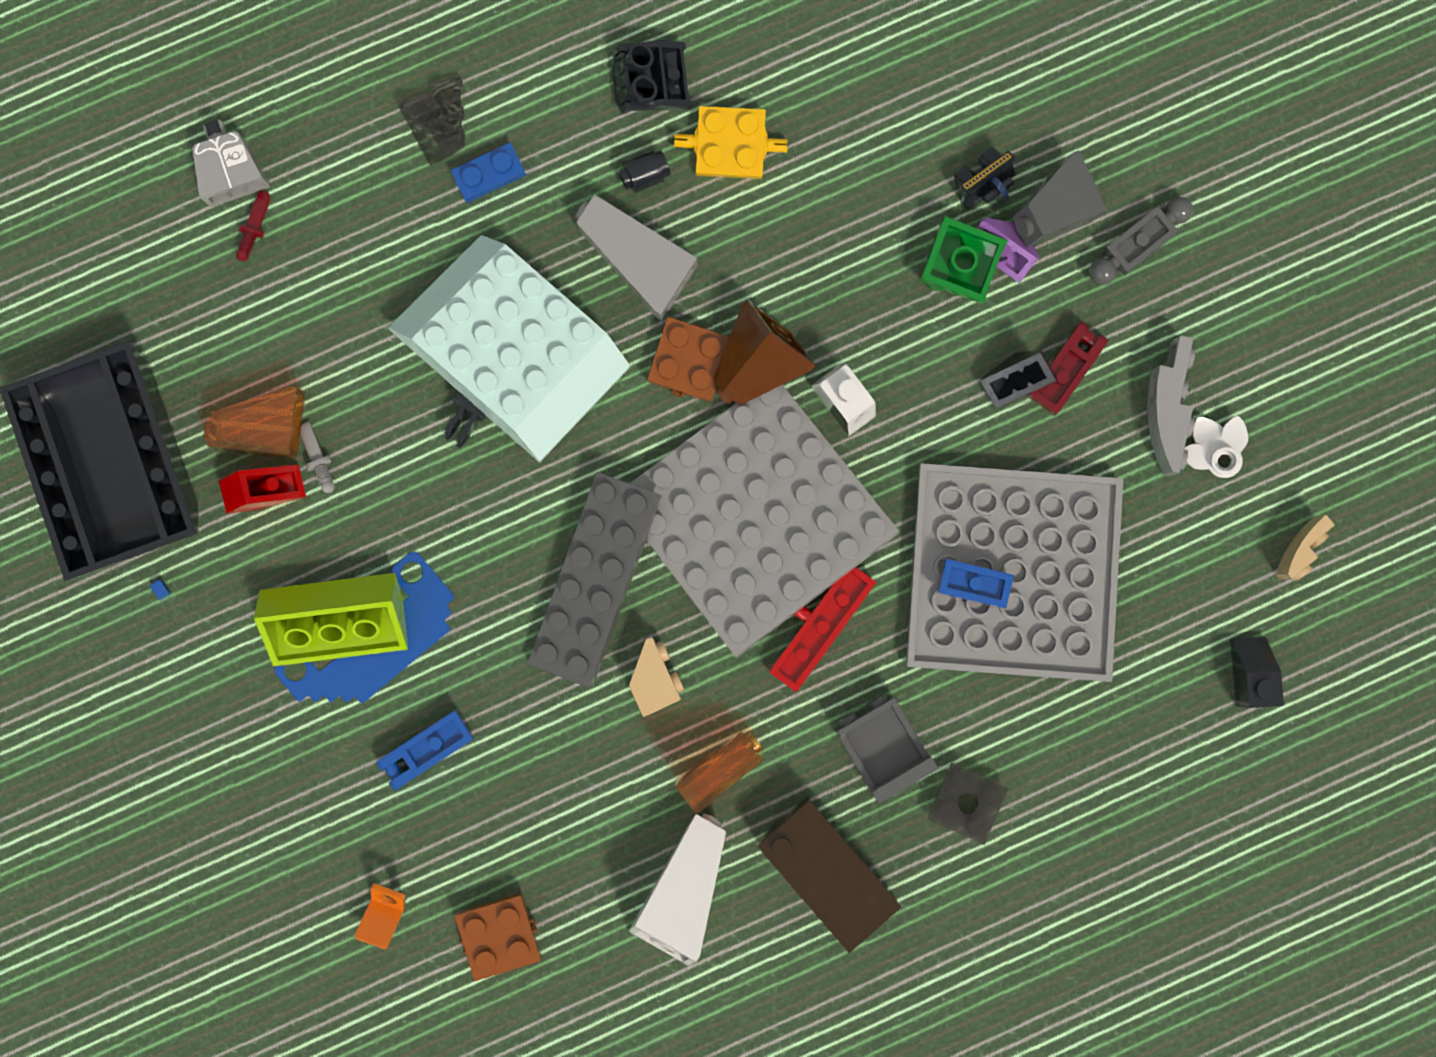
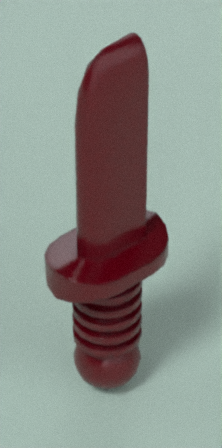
[236,190,270,262]

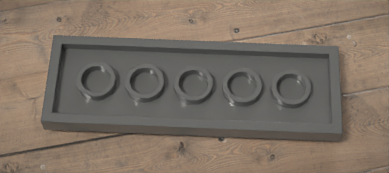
[528,472,662,688]

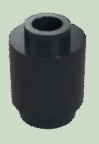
[618,150,671,193]

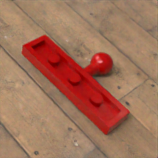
[769,567,877,693]

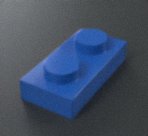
[450,142,526,203]
[937,559,1014,609]

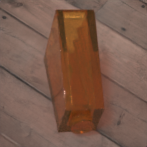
[204,386,305,458]
[675,730,763,814]

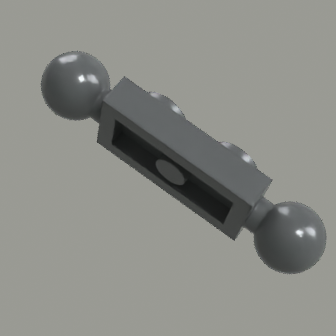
[1089,197,1193,285]

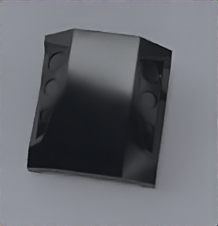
[612,40,693,114]

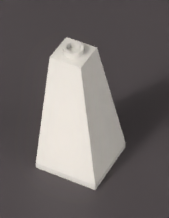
[629,814,726,966]

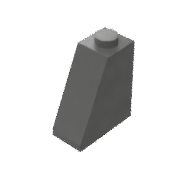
[1013,151,1107,247]

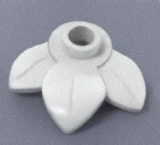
[1185,416,1248,478]

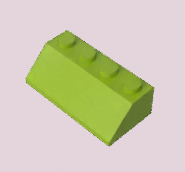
[254,573,408,667]

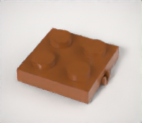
[647,317,730,403]
[454,892,542,981]

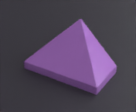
[977,217,1039,283]

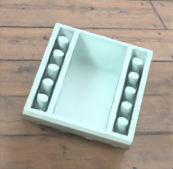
[388,235,630,463]

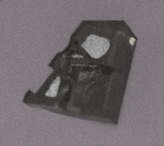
[399,76,465,166]

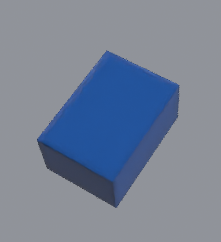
[150,579,171,600]

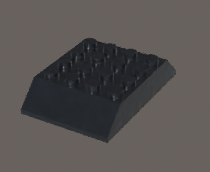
[0,341,198,582]

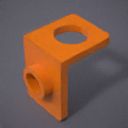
[355,883,405,950]

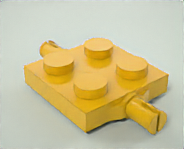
[674,106,788,179]

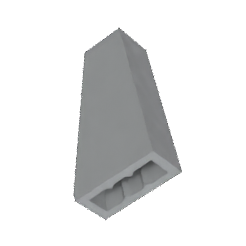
[576,194,698,321]

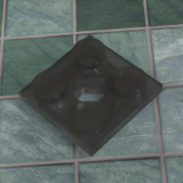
[927,762,1009,845]

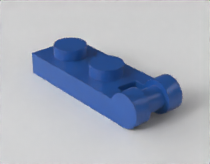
[376,710,475,791]

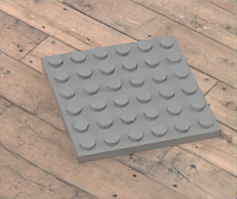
[630,385,900,658]
[906,463,1123,682]

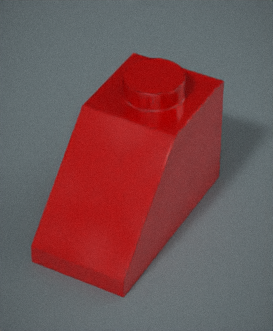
[219,464,306,514]

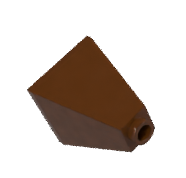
[714,300,816,405]

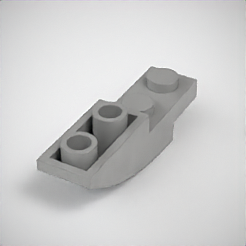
[1147,335,1195,477]

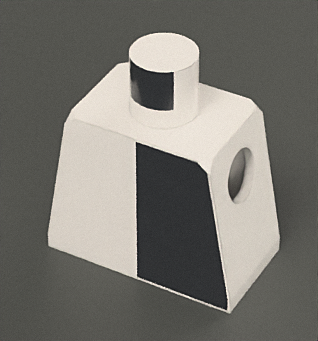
[811,364,876,437]

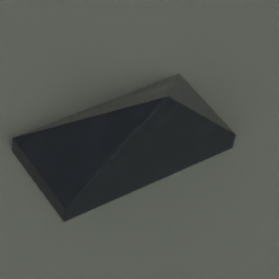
[980,350,1057,409]

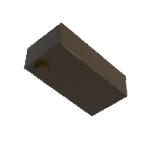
[756,796,902,954]

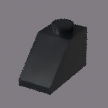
[1230,637,1284,708]

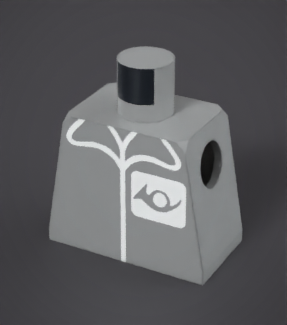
[192,120,271,207]

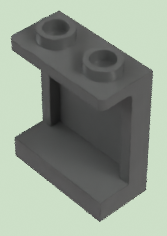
[834,694,939,804]

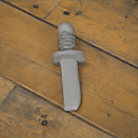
[300,421,335,493]

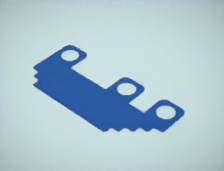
[274,552,454,703]

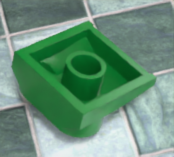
[920,216,1008,304]

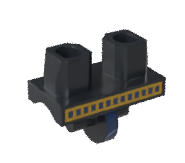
[954,147,1016,210]

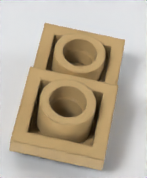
[1276,515,1335,581]

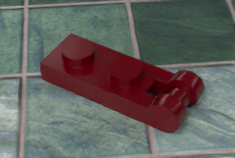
[1027,320,1109,416]

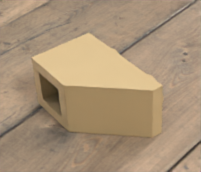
[629,637,685,717]

